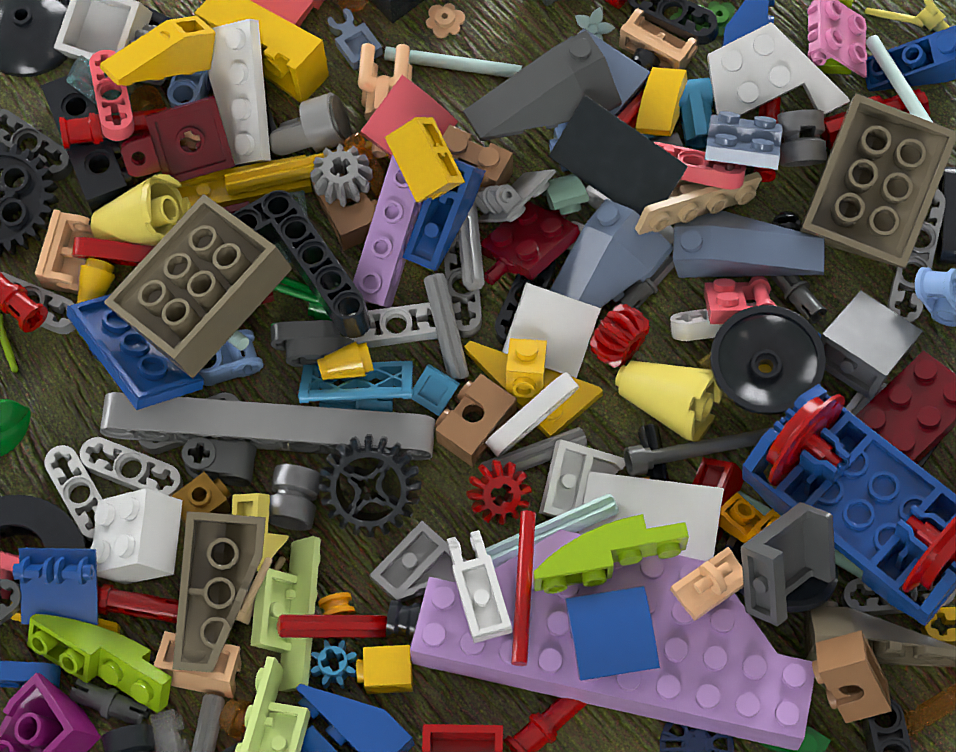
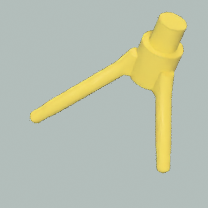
[865,0,950,32]

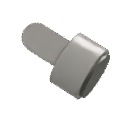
[269,92,351,155]

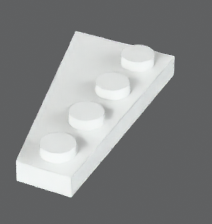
[207,19,271,166]

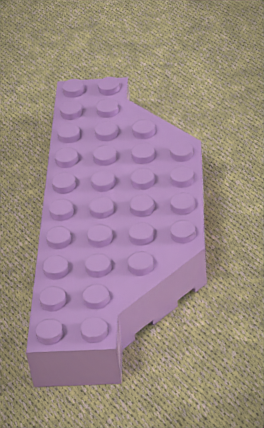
[410,530,815,750]

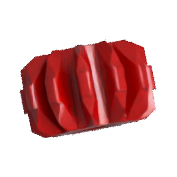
[590,304,650,368]
[466,459,532,525]

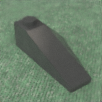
[463,30,622,141]

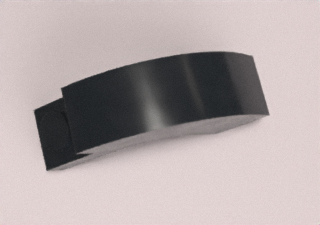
[0,495,90,549]

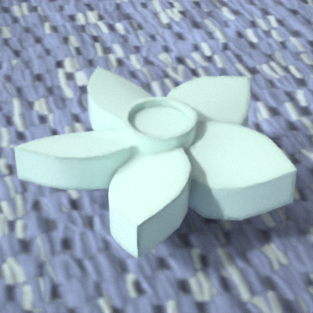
[575,7,615,41]

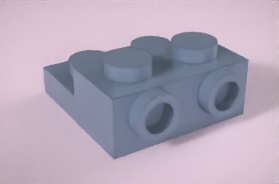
[704,111,782,170]

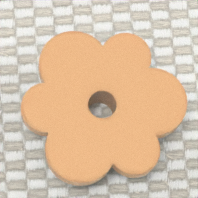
[426,3,465,39]

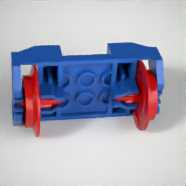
[742,384,956,627]

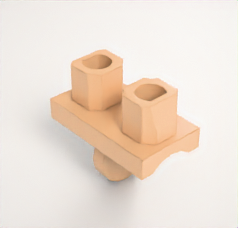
[670,547,744,621]

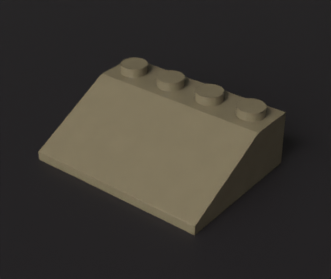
[799,93,956,269]
[104,194,293,379]

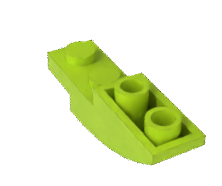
[533,514,689,594]
[27,614,172,713]

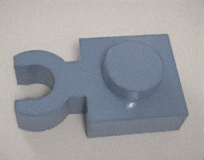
[328,8,383,71]

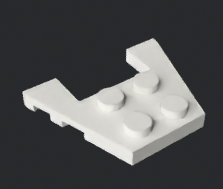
[707,22,850,116]

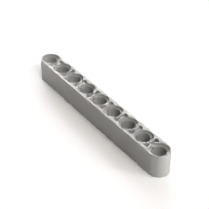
[100,392,435,460]

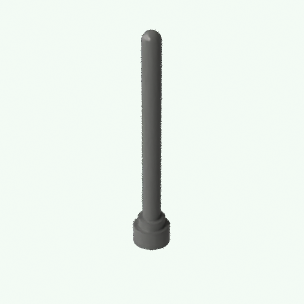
[624,427,774,477]

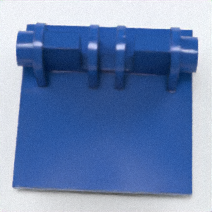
[13,548,99,625]

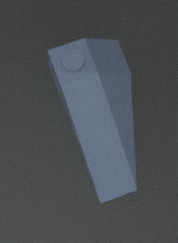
[550,199,673,308]
[673,210,825,278]

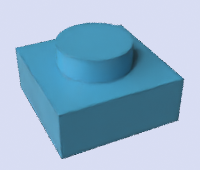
[412,364,460,416]

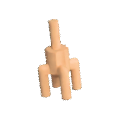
[358,43,413,158]

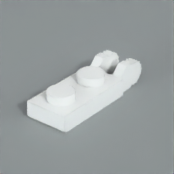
[447,530,512,643]

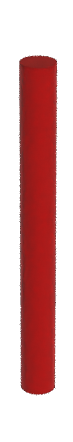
[511,510,536,666]

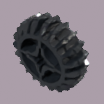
[318,434,422,537]

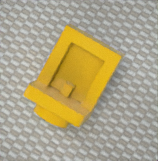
[506,338,547,398]

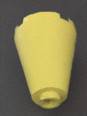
[90,174,191,246]
[615,361,722,442]

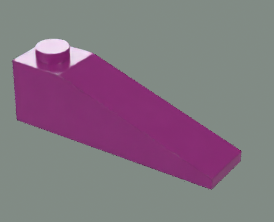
[0,673,101,752]

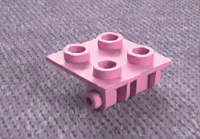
[807,0,867,78]

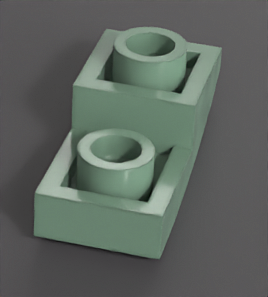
[541,174,590,215]

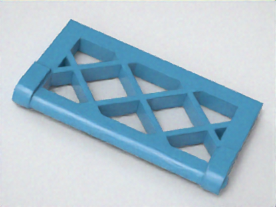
[298,361,414,403]

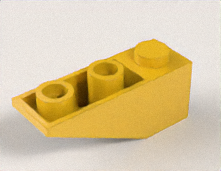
[100,16,215,86]

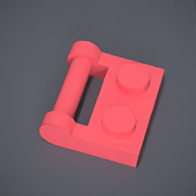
[704,276,776,324]

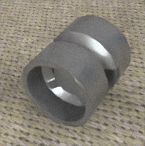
[777,110,827,167]
[268,464,323,531]

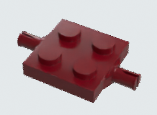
[480,201,580,285]

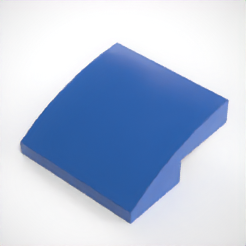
[565,586,660,681]

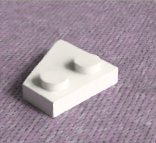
[539,439,625,517]

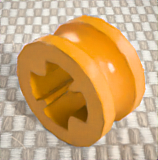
[318,592,356,615]

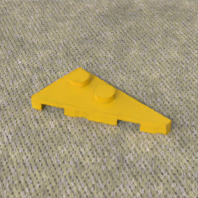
[464,341,603,438]

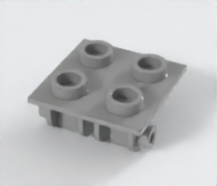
[475,169,556,223]

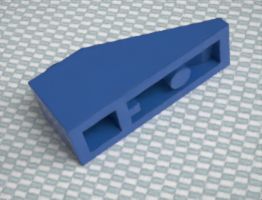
[402,158,486,271]

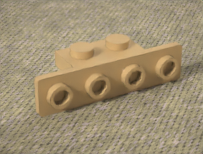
[635,172,762,235]

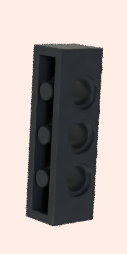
[41,71,135,213]

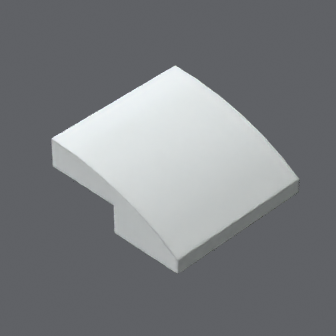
[502,282,601,378]

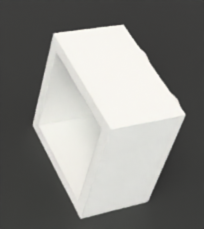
[54,0,153,64]
[90,488,183,584]

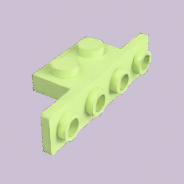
[250,536,321,692]
[235,656,310,752]

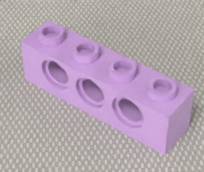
[353,155,423,308]

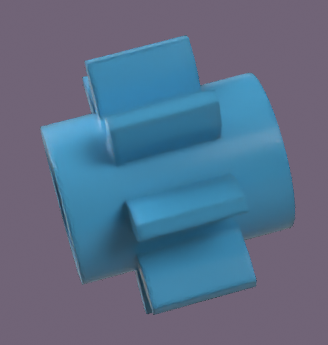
[310,640,358,689]

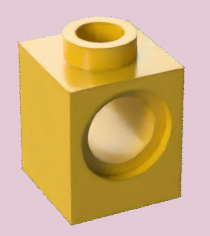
[356,645,413,694]

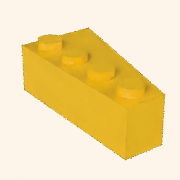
[194,0,329,103]

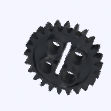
[0,142,59,257]

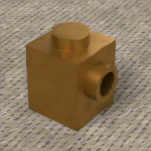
[172,471,232,525]

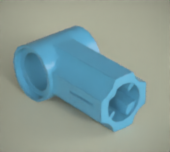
[679,77,713,149]

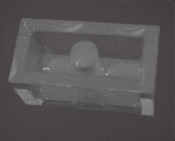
[150,709,190,752]

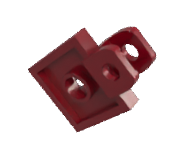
[121,96,235,182]

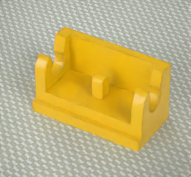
[385,117,465,203]

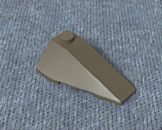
[173,511,266,672]
[804,601,956,667]

